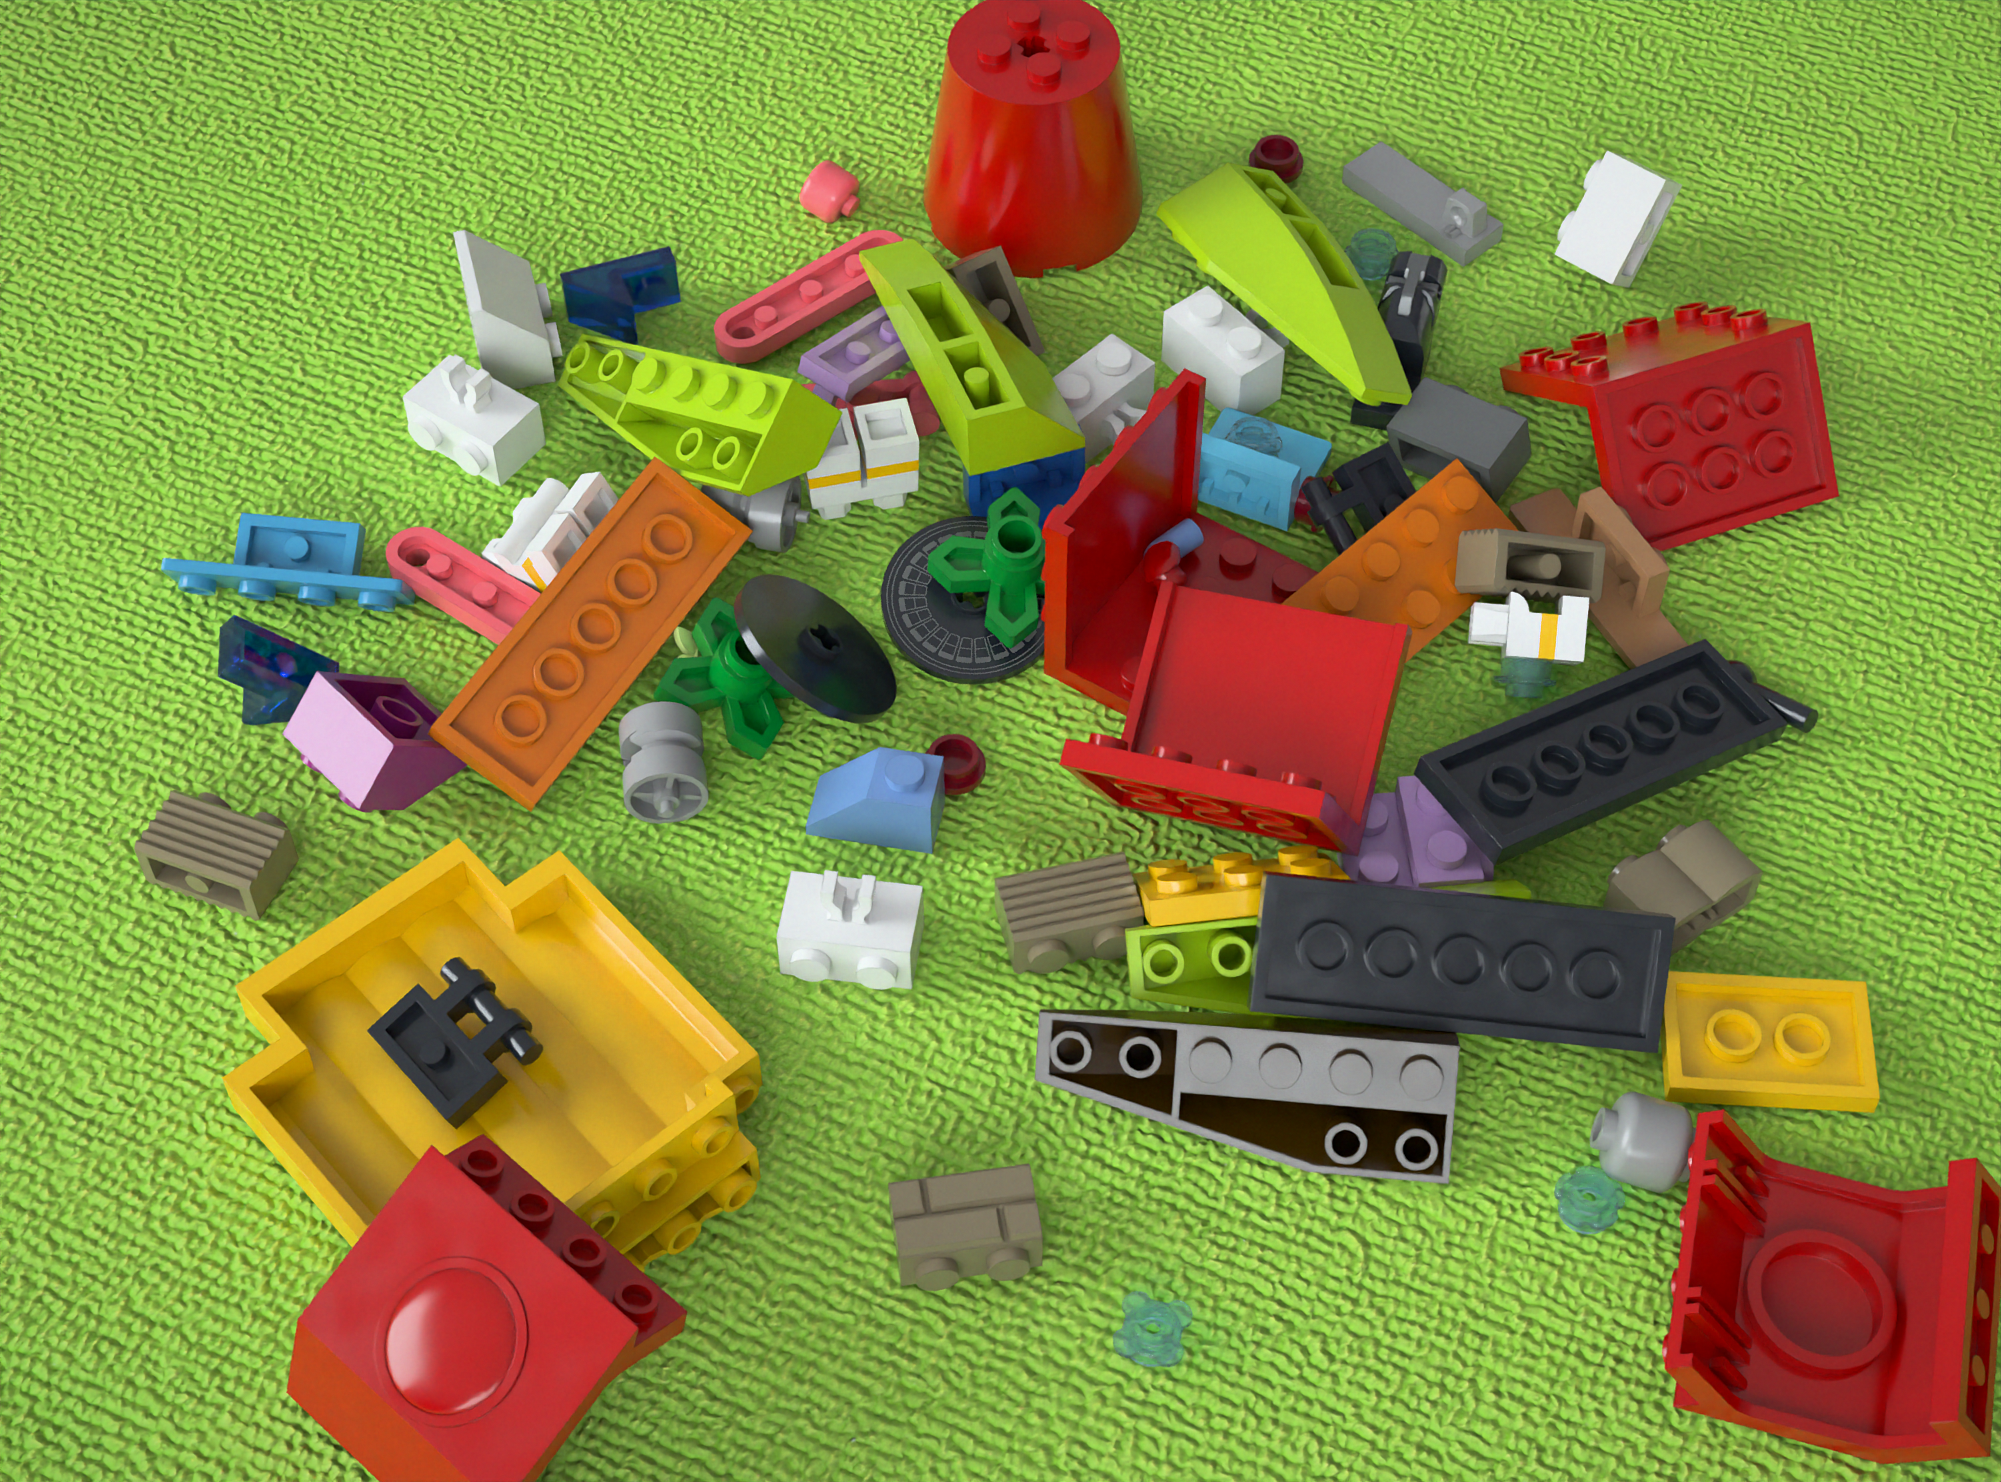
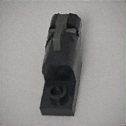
[1350,251,1448,431]

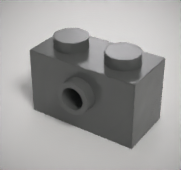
[1386,377,1532,503]

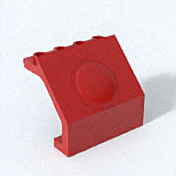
[1662,1109,2001,1464]
[286,1134,688,1482]

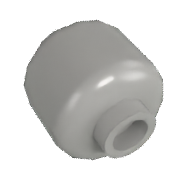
[1590,1091,1696,1193]

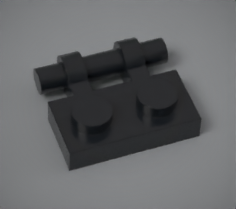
[1301,442,1416,560]
[367,957,543,1129]

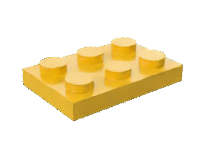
[1132,845,1351,927]
[1660,971,1880,1113]

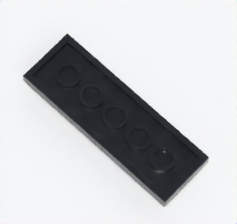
[1414,639,1788,866]
[1247,871,1676,1053]

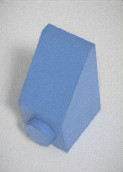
[805,747,945,854]

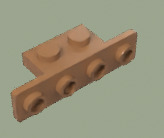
[1508,486,1689,670]

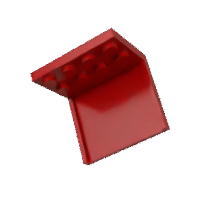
[1499,302,1839,552]
[1041,368,1319,716]
[1059,580,1413,857]

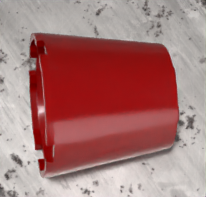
[923,0,1143,278]

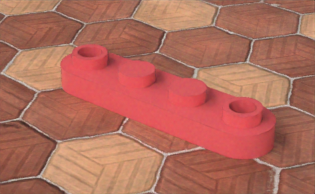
[714,230,904,364]
[385,527,541,645]

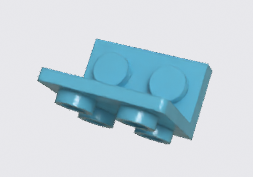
[1198,408,1332,531]

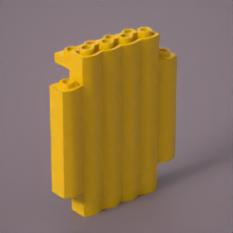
[222,837,763,1273]

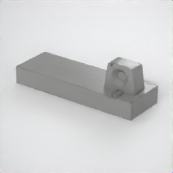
[1342,141,1504,267]

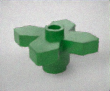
[927,487,1046,648]
[653,597,796,760]

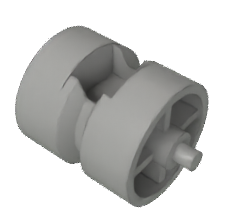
[701,476,810,553]
[619,701,709,824]

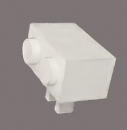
[1554,151,1682,288]
[1161,286,1289,415]
[1052,334,1155,464]
[403,354,546,487]
[776,870,924,990]

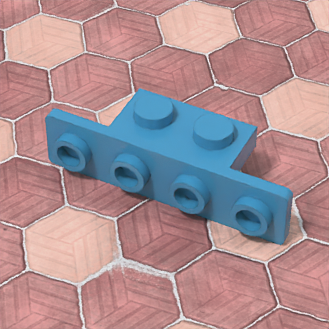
[161,513,415,612]

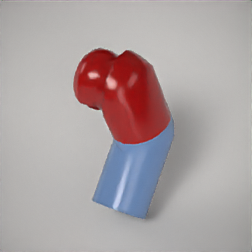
[1143,518,1204,592]

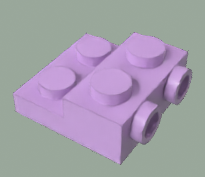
[1337,776,1494,888]

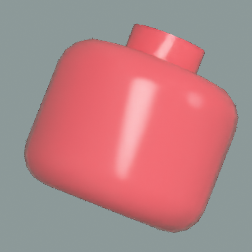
[799,160,860,223]

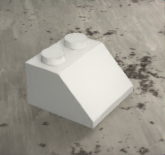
[453,230,562,389]

